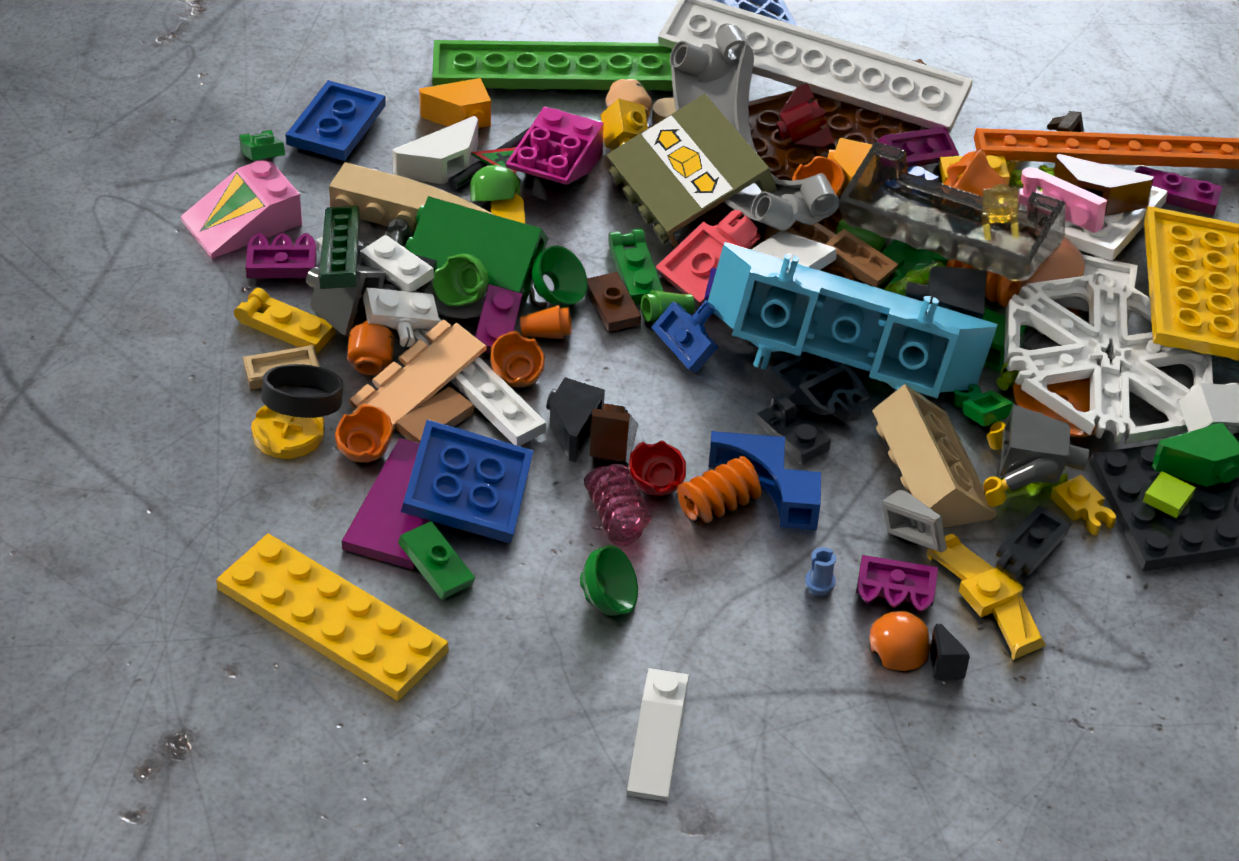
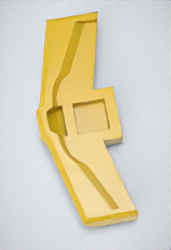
[926,533,1046,660]

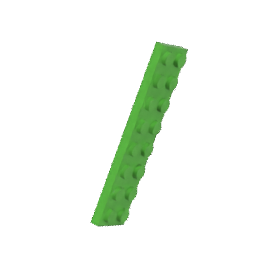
[432,40,673,91]

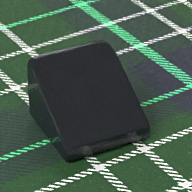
[929,624,970,680]

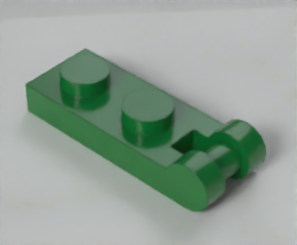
[239,130,286,161]
[608,228,663,305]

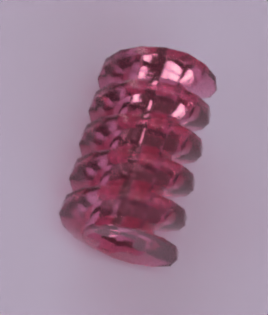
[584,464,651,546]

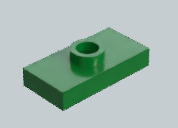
[398,521,475,600]

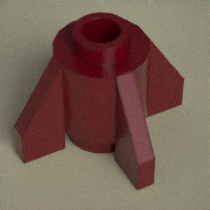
[776,83,835,147]

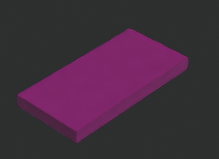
[342,438,438,570]

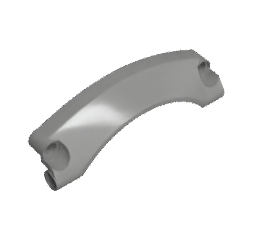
[670,25,840,231]

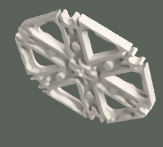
[1004,274,1213,444]

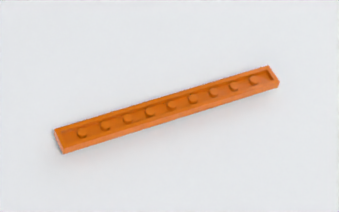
[973,128,1239,169]

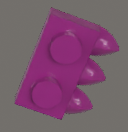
[245,233,317,279]
[856,555,938,612]

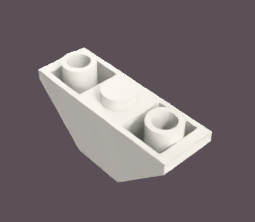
[392,116,478,184]

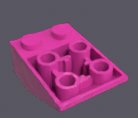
[506,106,604,185]

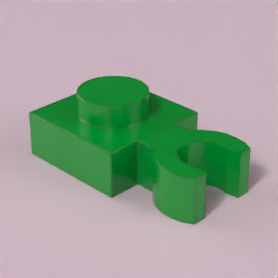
[953,384,1013,427]

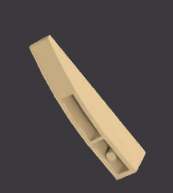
[329,162,494,233]

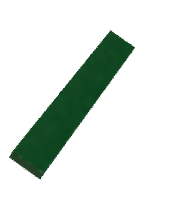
[319,206,360,289]

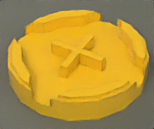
[251,405,325,459]

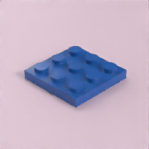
[401,420,534,543]

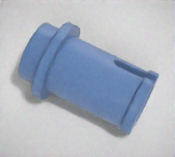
[805,547,836,596]

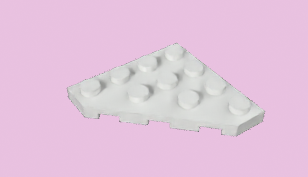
[992,186,1168,261]

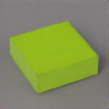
[1143,471,1196,518]

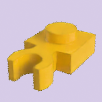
[1050,475,1116,536]

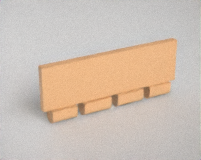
[348,320,487,430]

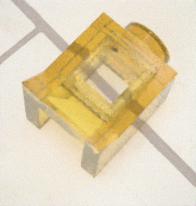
[982,184,1020,240]

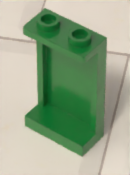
[405,196,549,302]

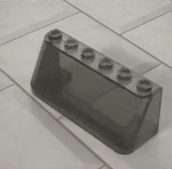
[839,141,1065,281]

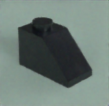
[546,377,605,463]

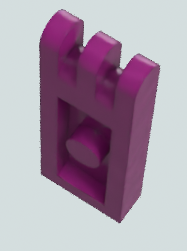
[1135,166,1223,215]

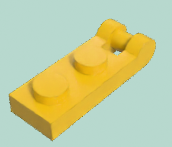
[234,288,336,355]

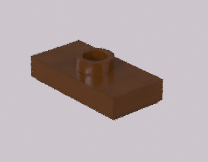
[587,272,641,332]

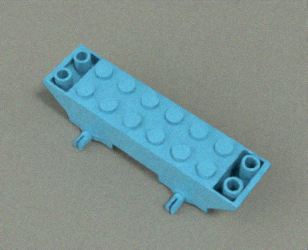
[708,242,997,398]

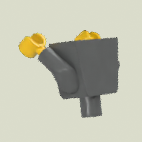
[983,404,1089,507]

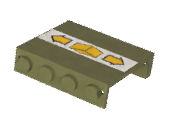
[606,94,777,249]

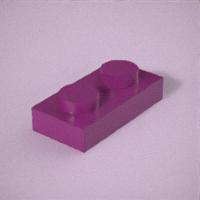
[475,284,522,354]

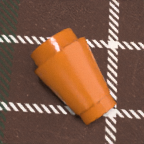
[520,305,572,340]

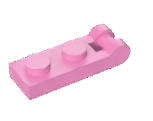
[1018,168,1107,233]

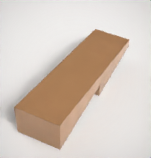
[764,220,898,287]

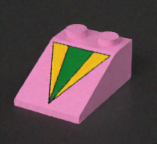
[181,158,302,259]

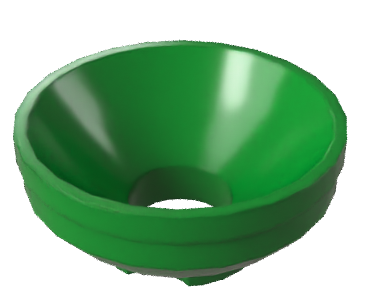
[532,245,588,307]
[580,545,638,616]

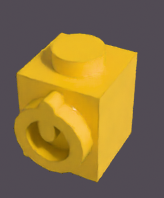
[600,98,648,151]

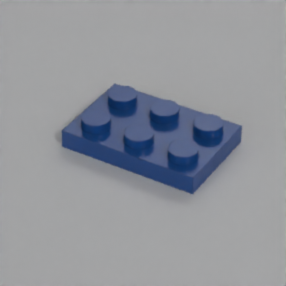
[285,80,386,161]

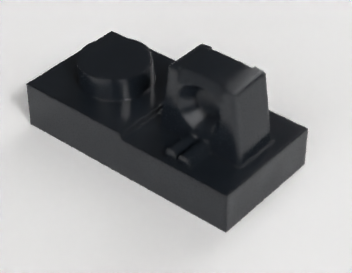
[756,393,831,465]

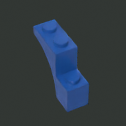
[708,431,821,530]

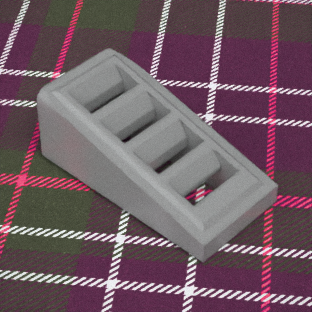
[882,490,947,553]

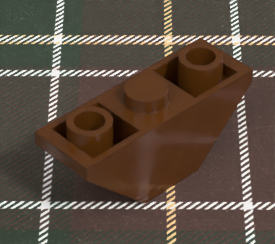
[1053,154,1154,216]
[589,404,638,464]

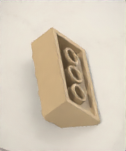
[872,384,997,528]

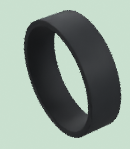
[261,364,343,418]

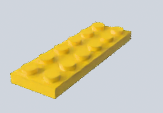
[216,533,449,701]

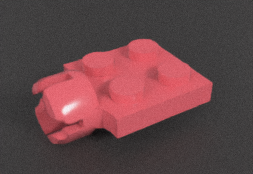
[656,210,761,307]

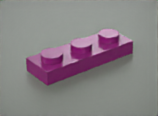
[876,127,959,170]

